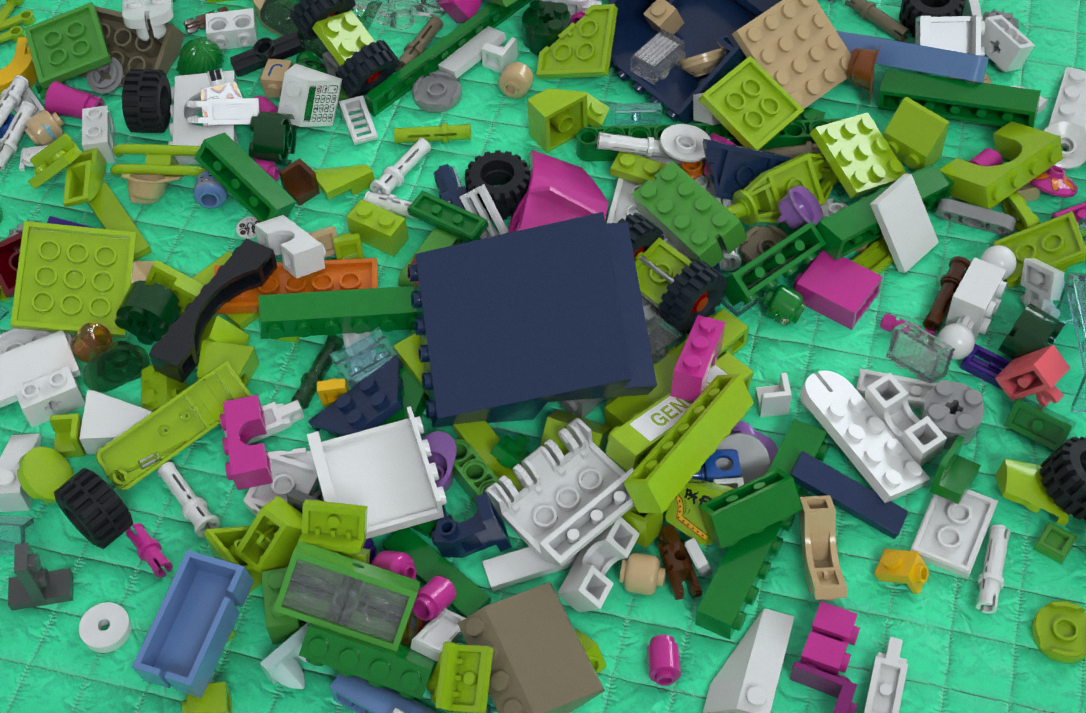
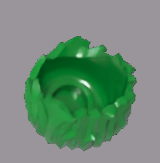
[176,37,224,75]

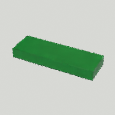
[407,191,489,242]

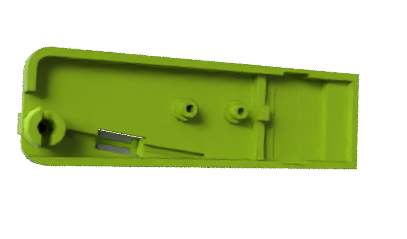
[95,361,252,490]

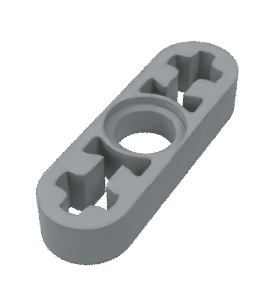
[935,199,1016,236]

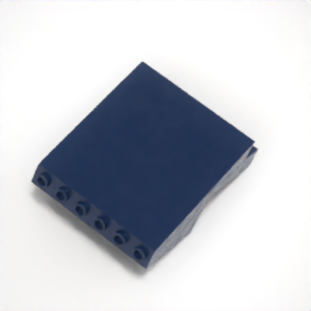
[608,0,782,124]
[407,212,657,427]

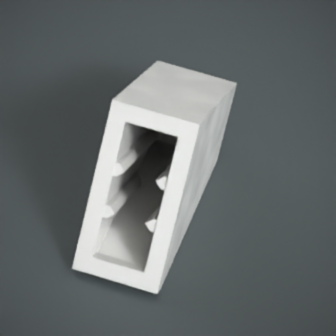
[79,390,152,454]

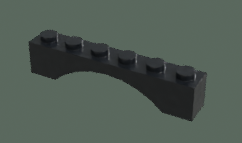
[149,238,277,383]

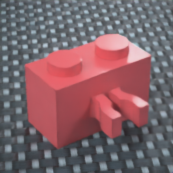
[995,345,1070,407]

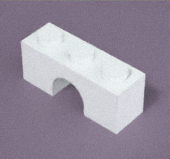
[255,215,326,279]
[864,372,947,466]
[557,517,640,612]

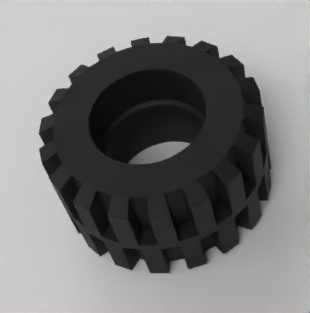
[899,0,965,38]
[122,69,172,133]
[465,150,530,220]
[1040,437,1086,521]
[54,468,133,549]

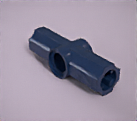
[434,164,467,210]

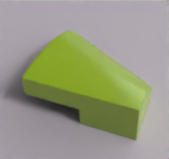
[313,164,374,200]
[144,260,204,315]
[995,459,1069,526]

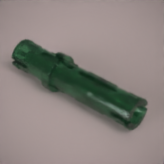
[291,335,344,409]

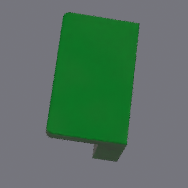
[1004,397,1076,451]
[930,436,981,504]

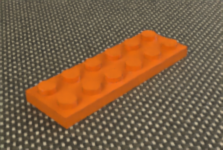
[214,258,378,315]

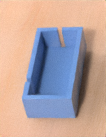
[132,550,254,699]

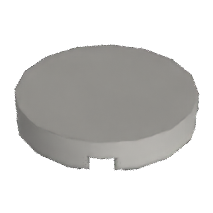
[412,71,462,113]
[716,432,770,484]

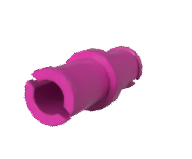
[126,523,173,578]

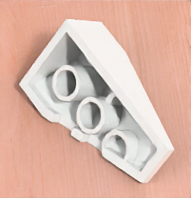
[703,608,795,713]

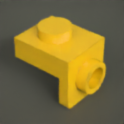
[874,549,929,594]

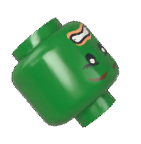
[762,285,806,326]

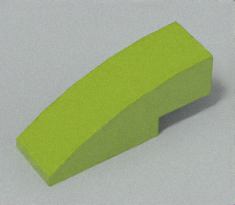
[63,148,106,207]

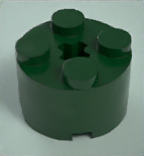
[522,0,571,56]
[249,111,296,165]
[115,280,181,345]
[998,303,1065,359]

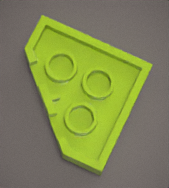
[536,4,618,79]

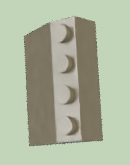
[78,6,185,87]
[458,582,605,713]

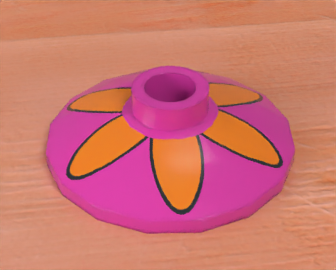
[1030,166,1078,197]

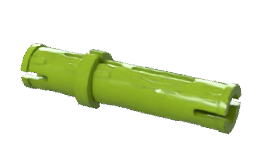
[394,123,472,144]

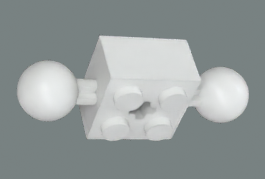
[937,245,1017,360]

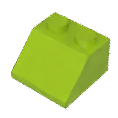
[527,88,588,153]
[883,97,949,170]

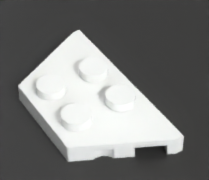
[243,448,319,516]

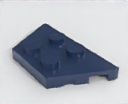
[702,139,795,200]
[308,355,403,438]

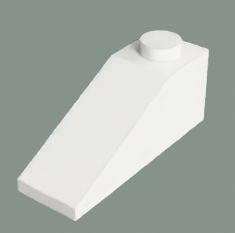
[0,433,42,512]

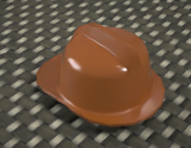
[847,44,881,105]

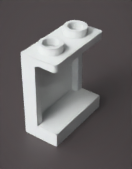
[915,15,985,56]

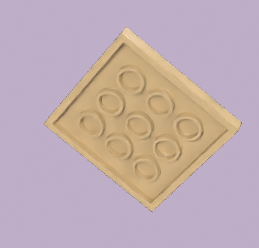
[732,0,851,109]

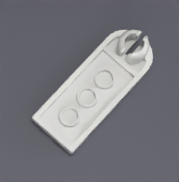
[122,0,174,41]
[800,371,930,503]

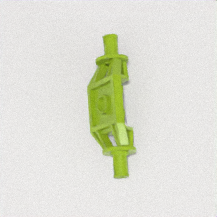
[727,152,839,226]

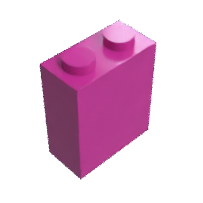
[793,250,883,330]

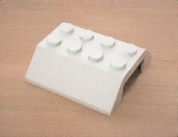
[485,418,635,567]

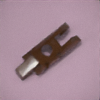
[657,525,702,600]

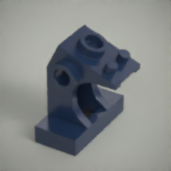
[432,492,512,558]

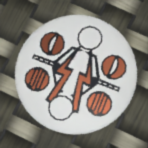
[236,217,260,239]

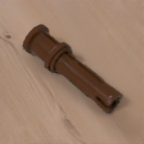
[923,256,971,332]

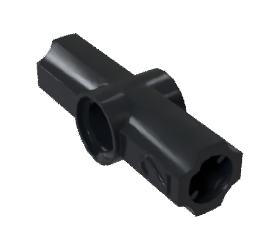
[230,31,306,77]

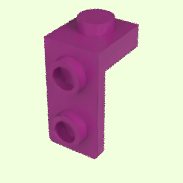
[790,661,858,713]

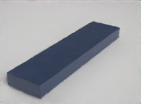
[789,451,908,539]

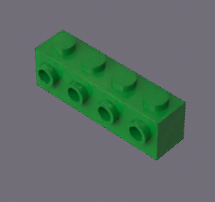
[194,132,297,222]
[724,221,827,306]
[299,614,435,699]

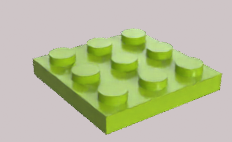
[699,56,804,150]
[810,113,907,198]

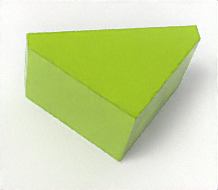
[198,315,250,355]

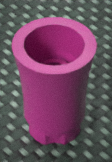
[45,81,104,120]

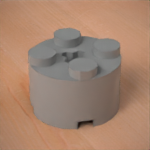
[918,380,984,450]

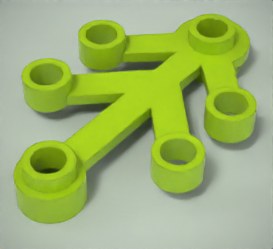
[0,0,35,43]

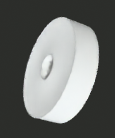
[79,602,132,653]

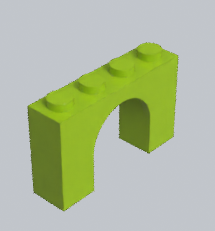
[939,121,1063,210]

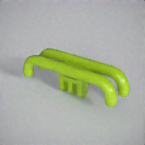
[110,144,206,177]

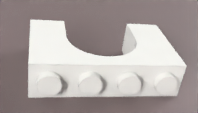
[169,70,239,165]

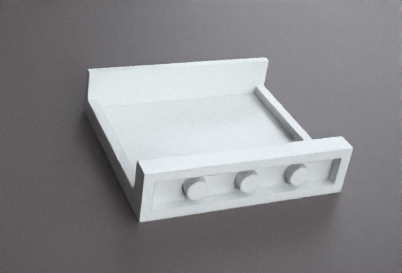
[307,406,447,539]

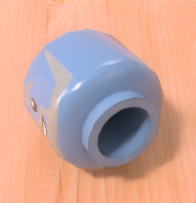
[193,170,228,209]

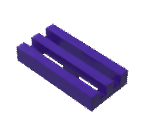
[960,344,1011,390]

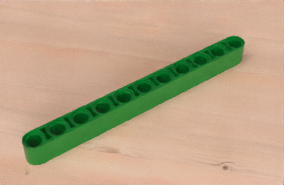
[576,118,846,162]

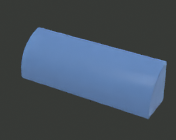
[329,674,438,713]

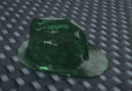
[83,340,150,392]

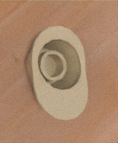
[121,173,183,204]

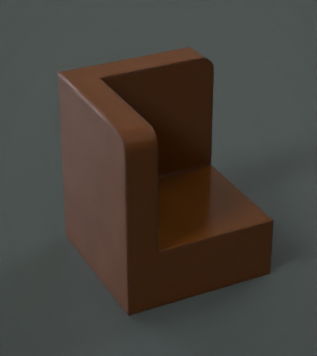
[279,158,320,206]

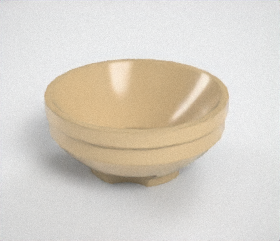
[679,48,724,77]

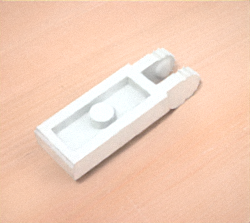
[186,98,259,125]

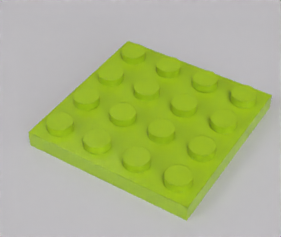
[10,221,136,338]

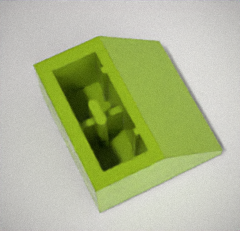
[233,496,302,573]

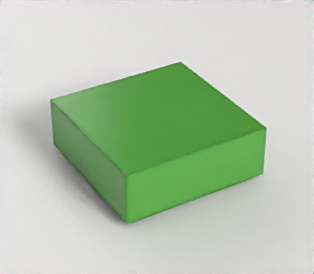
[1033,522,1077,564]

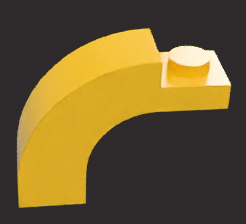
[0,37,37,99]

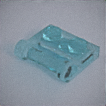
[329,328,400,389]

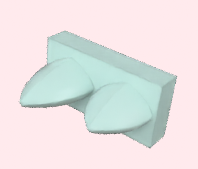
[260,622,310,689]

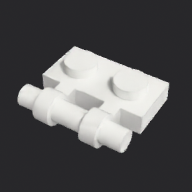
[1020,258,1065,318]

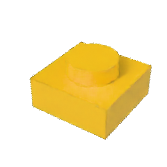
[317,378,349,407]

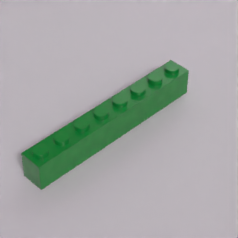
[695,419,829,640]

